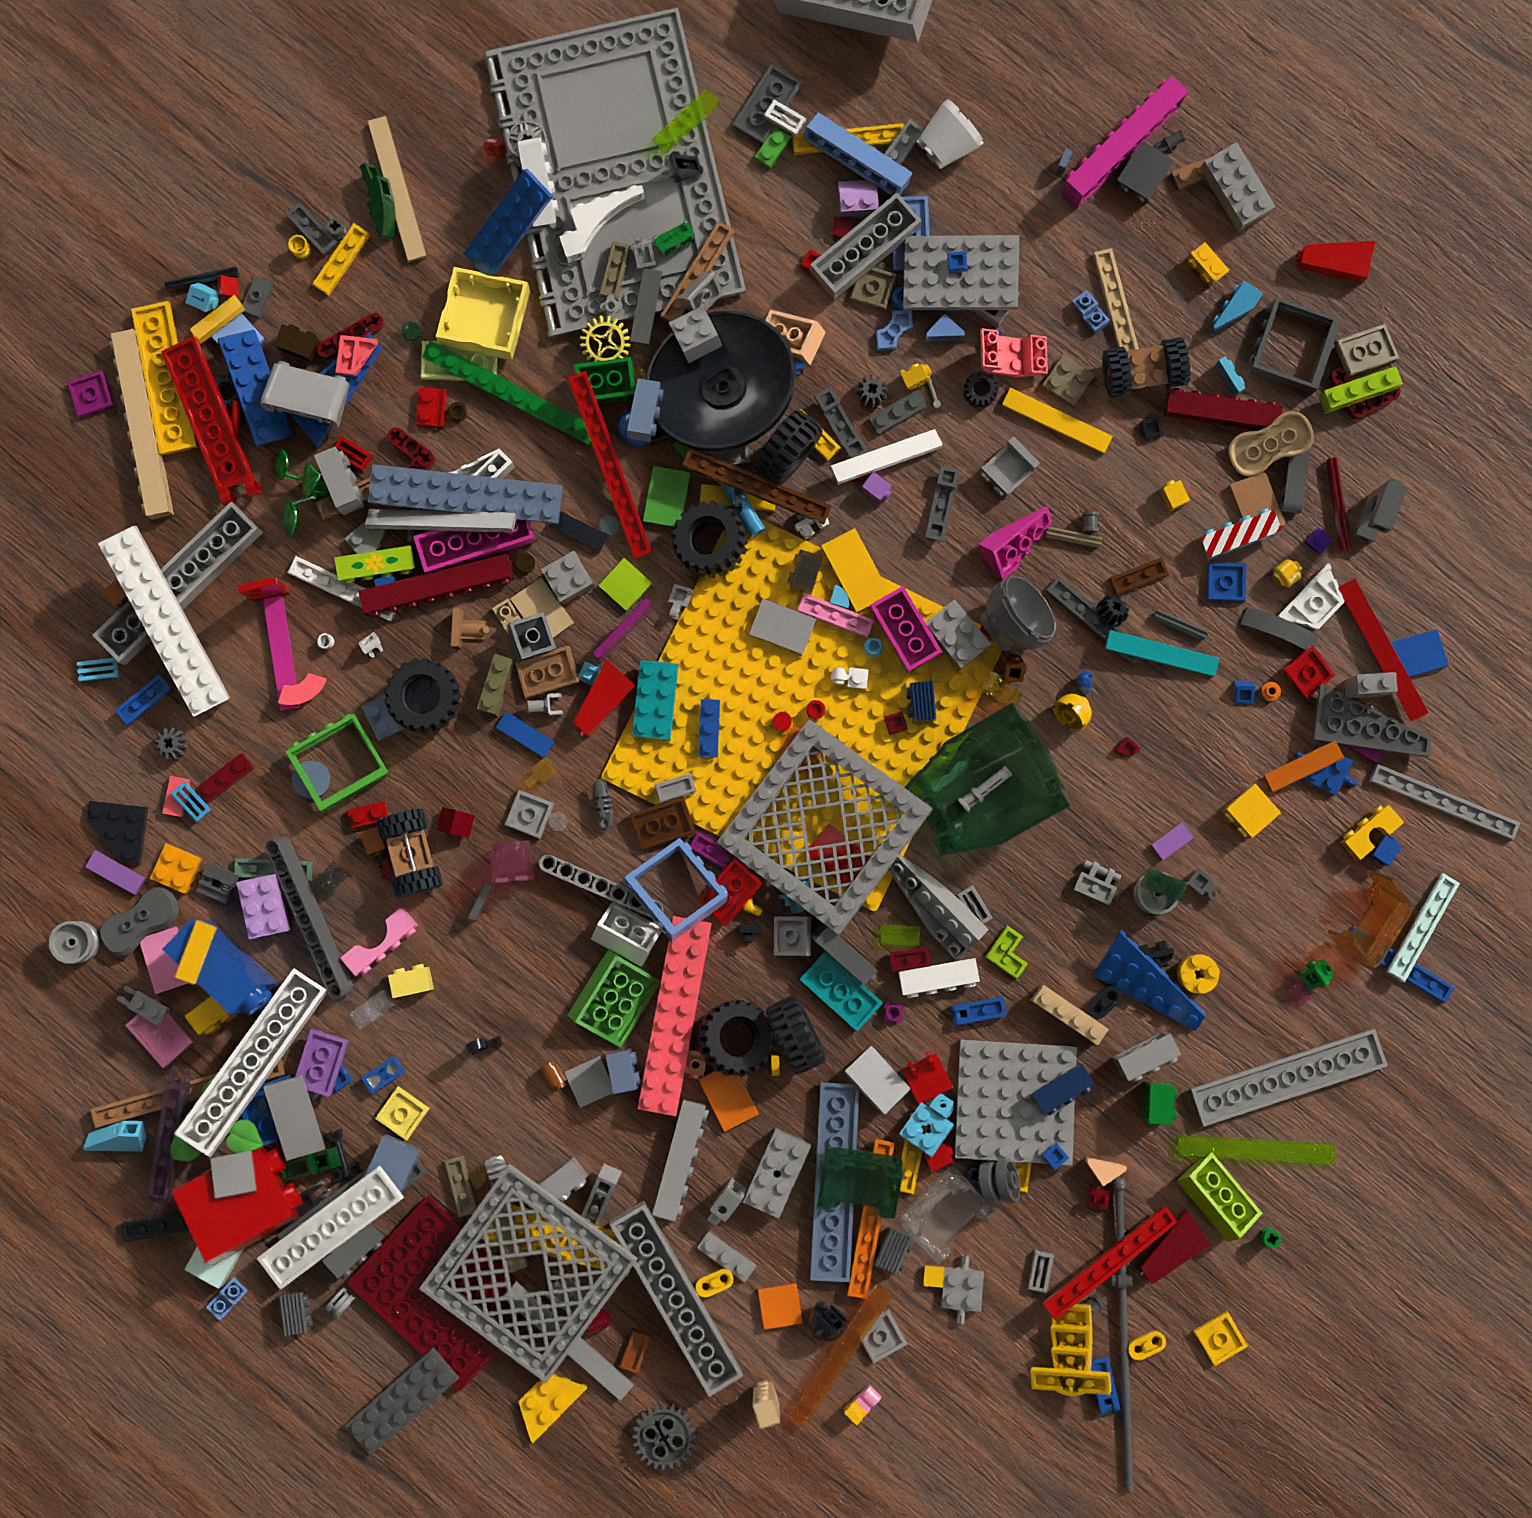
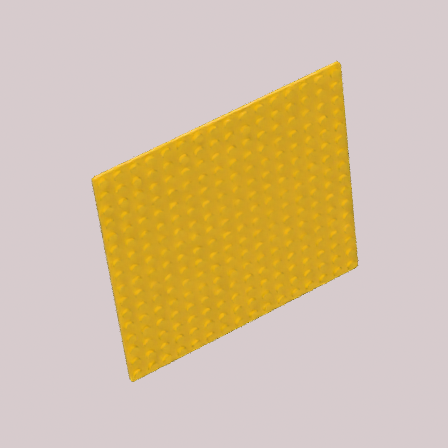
[602,509,1002,911]

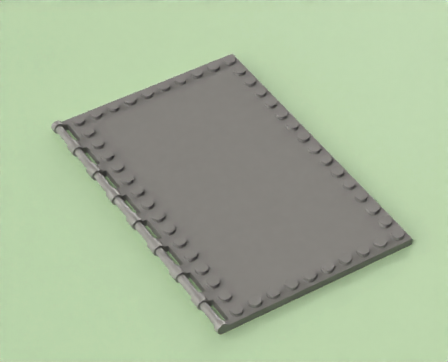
[483,7,746,339]

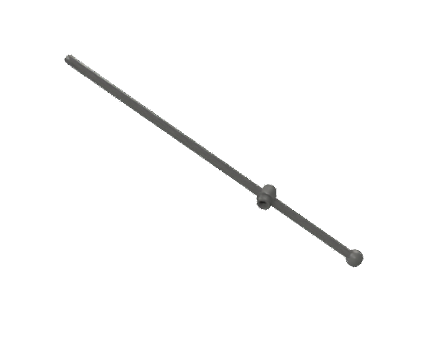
[1111,1178,1133,1493]

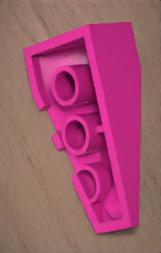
[978,507,1052,580]

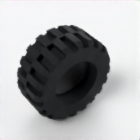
[755,410,823,485]
[672,501,748,578]
[384,658,461,734]
[766,995,826,1074]
[697,1000,775,1076]

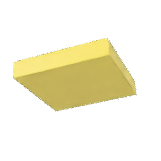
[375,1086,430,1141]

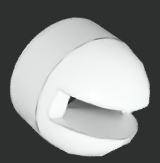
[317,633,334,649]

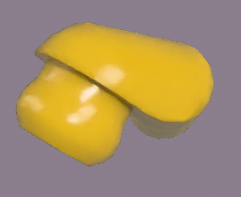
[742,898,763,917]

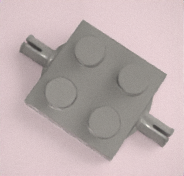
[942,1255,984,1324]

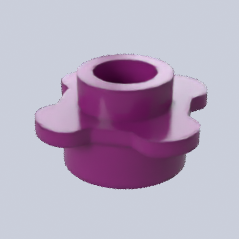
[883,1003,903,1023]

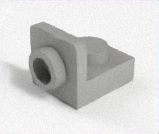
[632,238,656,268]

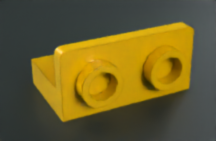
[1187,243,1229,286]

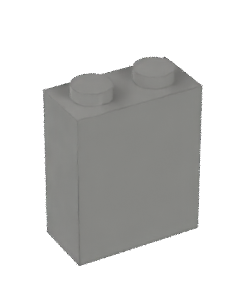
[1344,672,1398,699]

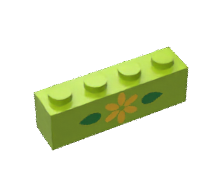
[1318,366,1403,414]
[334,545,416,584]

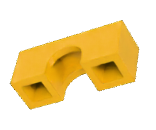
[1340,805,1404,860]

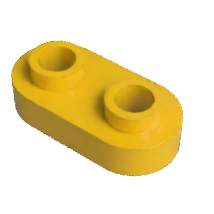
[696,1268,734,1297]
[1128,1330,1166,1360]

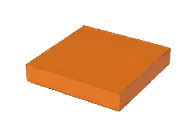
[758,1283,803,1329]

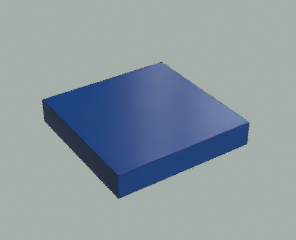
[1206,562,1246,602]

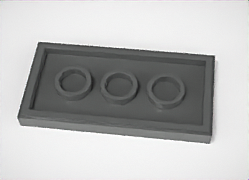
[732,64,803,146]

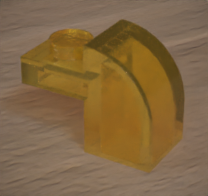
[982,671,1024,711]

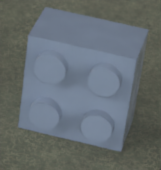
[606,1048,642,1094]

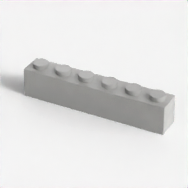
[653,1099,709,1221]

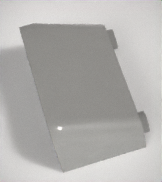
[260,361,350,429]

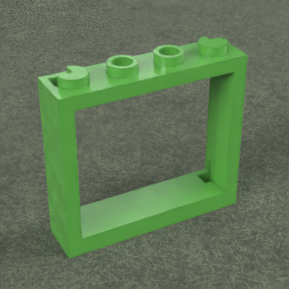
[285,713,390,813]

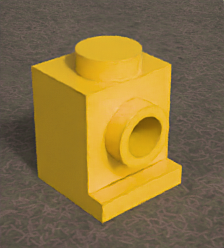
[900,364,932,390]

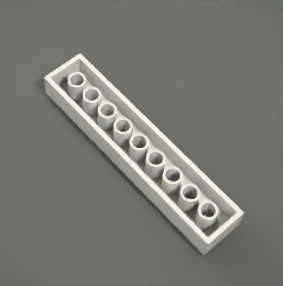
[98,526,230,717]
[175,968,327,1157]

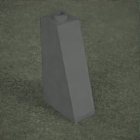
[811,919,878,985]

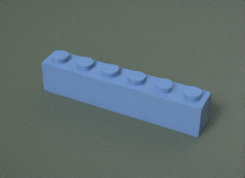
[803,112,912,196]

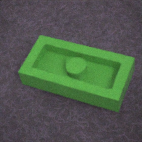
[755,126,791,169]

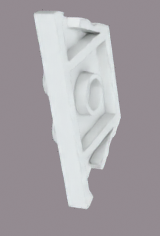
[1278,563,1345,630]

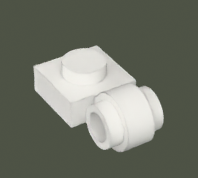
[831,668,868,689]

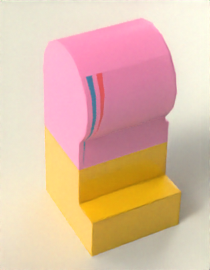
[844,1385,881,1425]

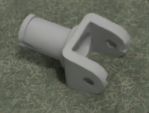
[527,693,563,717]

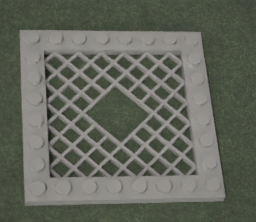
[717,719,933,935]
[419,1164,638,1383]

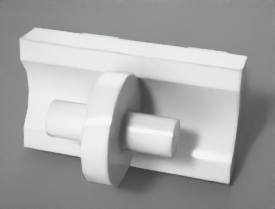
[794,515,829,539]

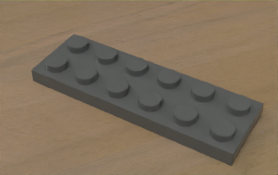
[345,1348,459,1456]

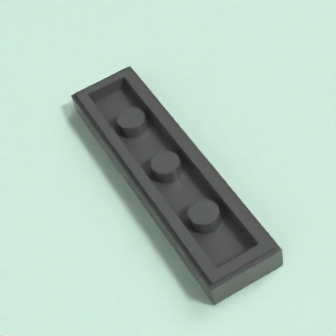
[630,268,663,346]

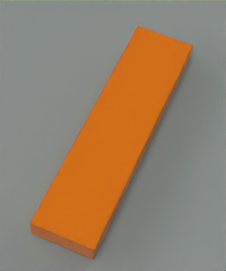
[1265,741,1344,793]

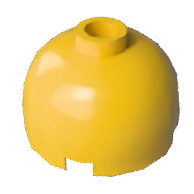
[1053,693,1092,732]

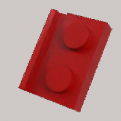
[416,387,447,428]

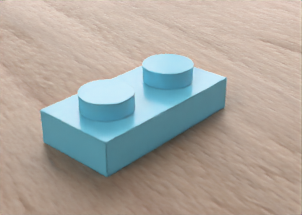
[1215,356,1245,396]

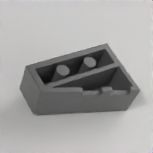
[321,1223,384,1281]

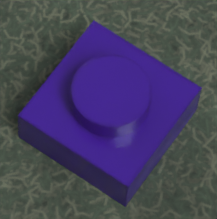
[1304,527,1333,555]

